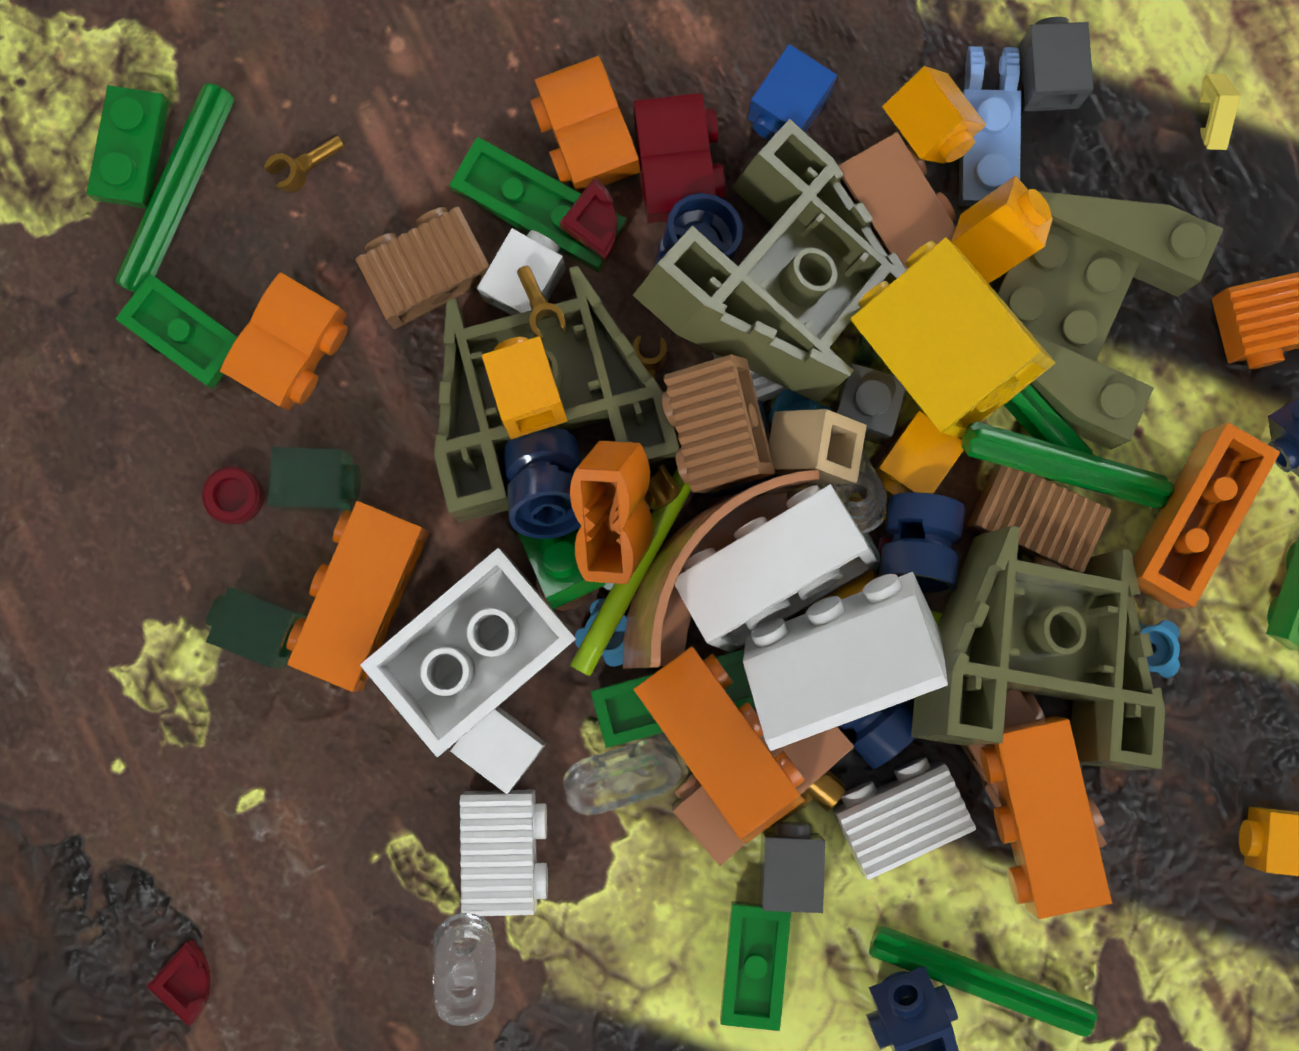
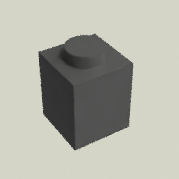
[1018,17,1093,112]
[833,363,906,445]
[759,822,825,913]

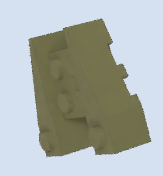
[633,119,906,403]
[994,191,1223,450]
[434,266,680,523]
[911,526,1165,770]

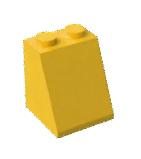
[850,237,1056,438]

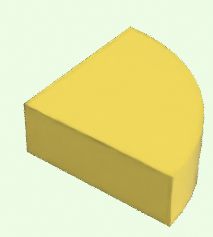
[1200,73,1241,150]

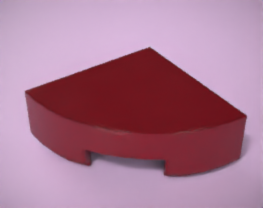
[559,178,618,262]
[146,939,211,1027]

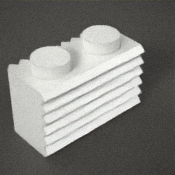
[833,756,976,880]
[460,789,548,916]

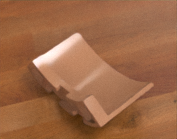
[623,470,819,669]

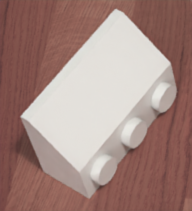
[674,484,880,653]
[360,548,576,757]
[743,572,948,751]

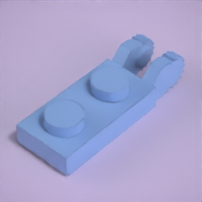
[959,46,1021,206]

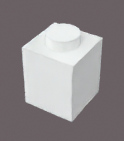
[477,228,566,316]
[450,706,547,794]

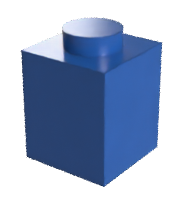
[748,44,837,142]

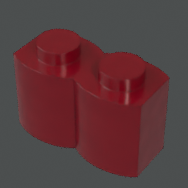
[633,93,726,223]

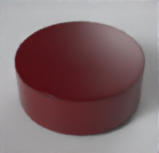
[202,466,264,525]

